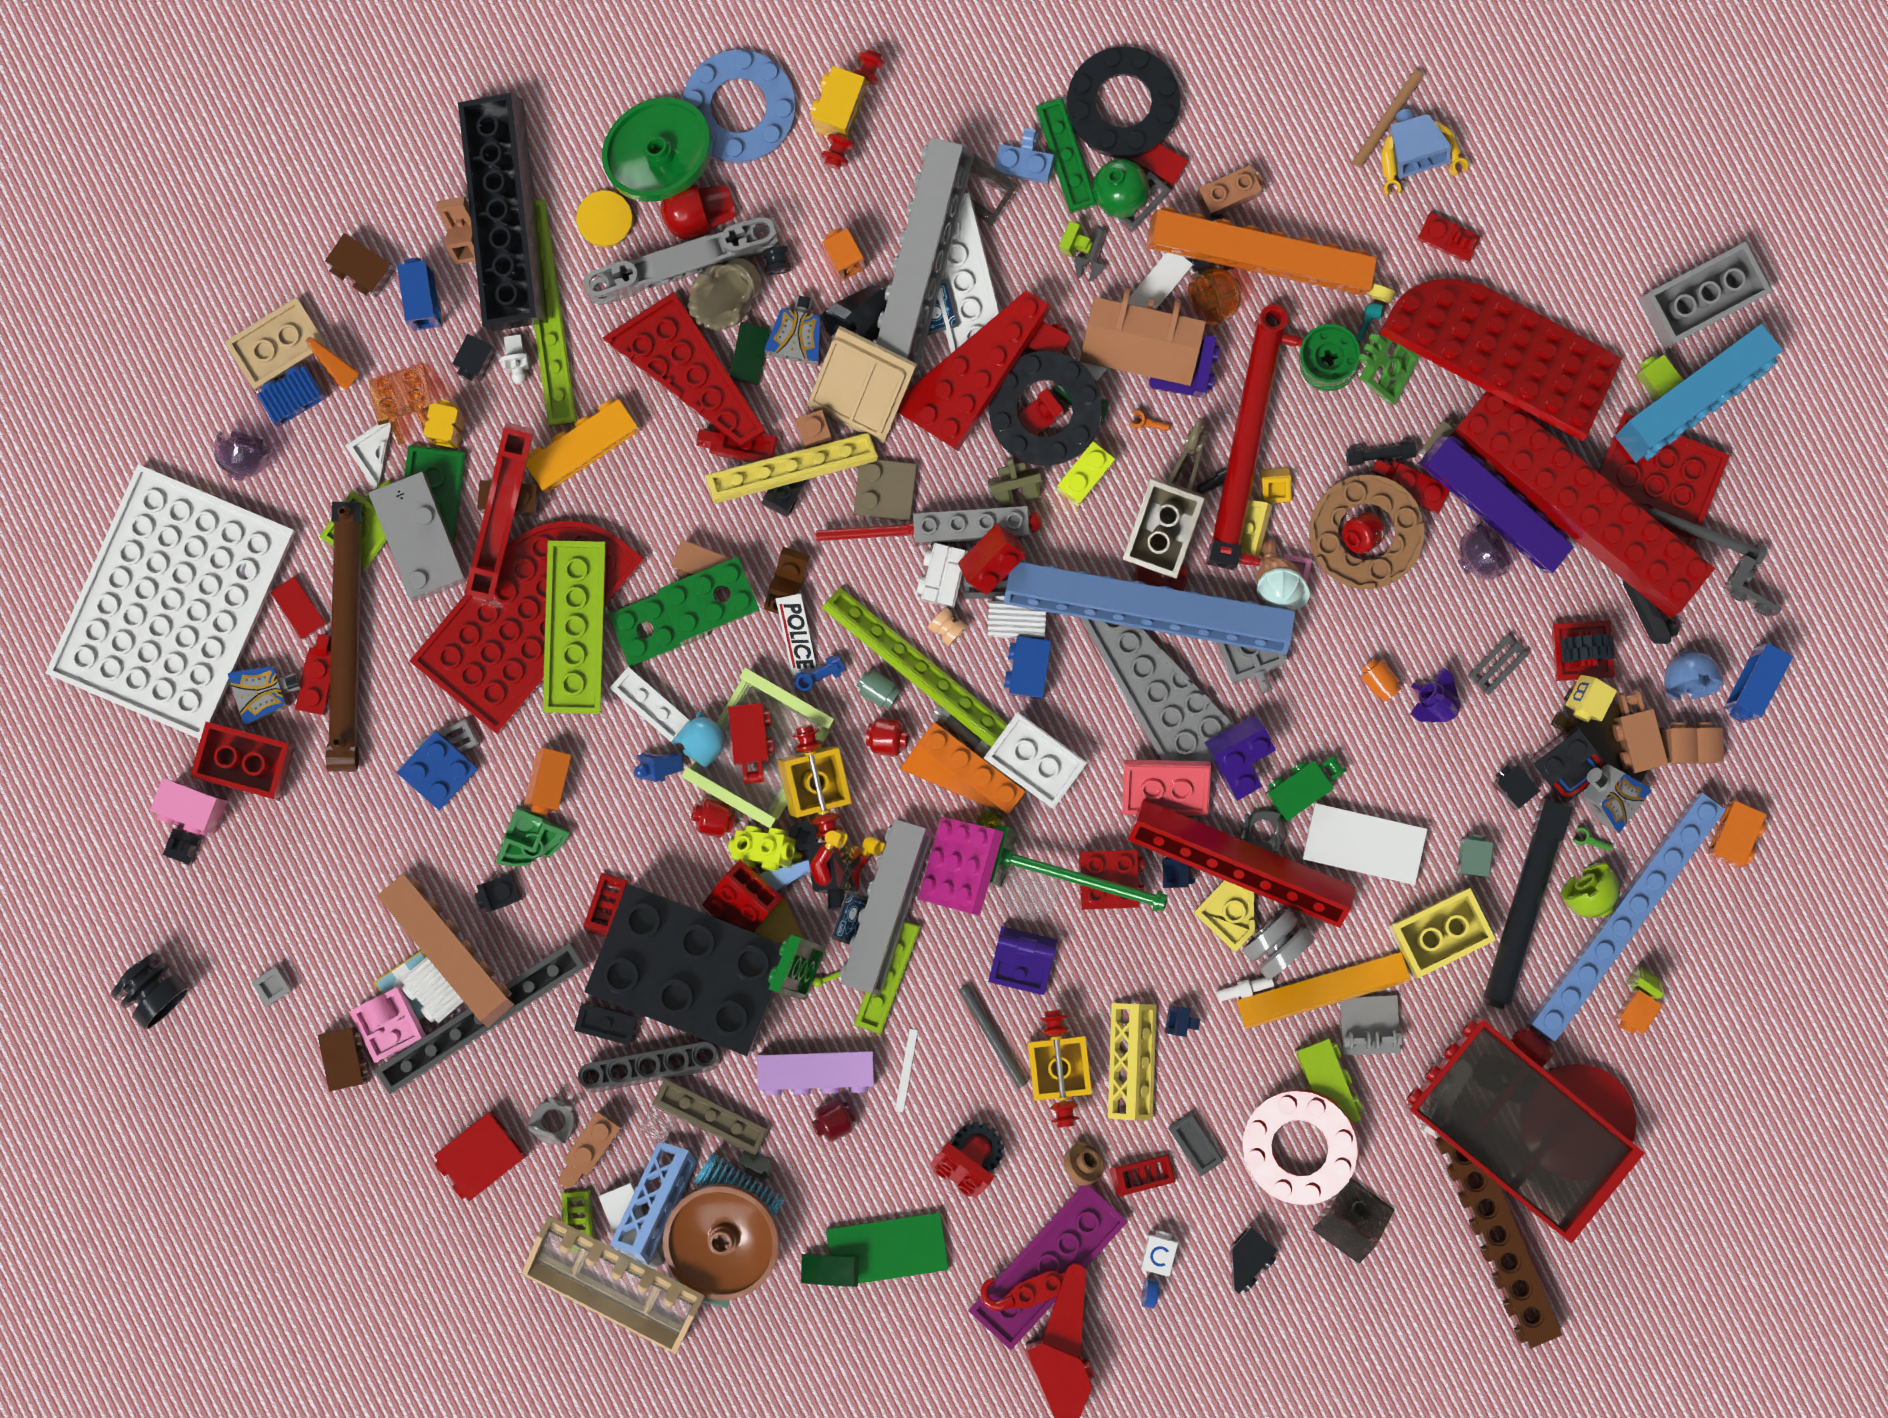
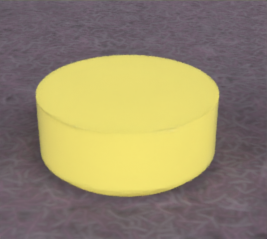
[1367,284,1396,303]

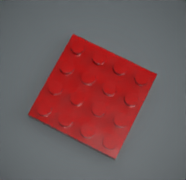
[1598,412,1730,549]

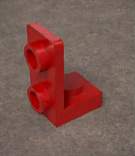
[1018,388,1064,435]

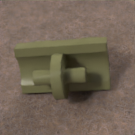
[988,457,1042,507]

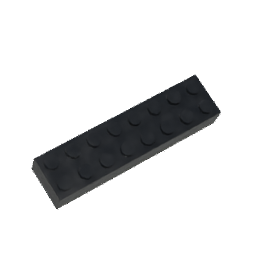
[458,93,548,331]

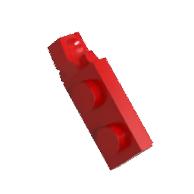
[696,428,777,463]
[1371,460,1450,514]
[295,634,331,716]

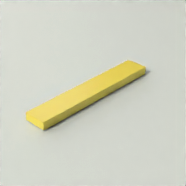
[705,433,878,504]

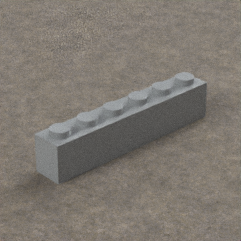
[840,819,934,997]

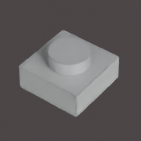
[251,967,293,1007]

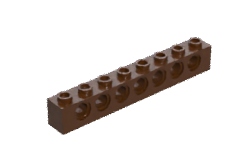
[1435,1117,1562,1349]

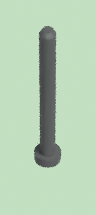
[1648,508,1767,565]

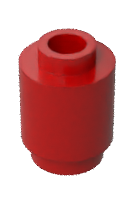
[1510,1027,1554,1068]

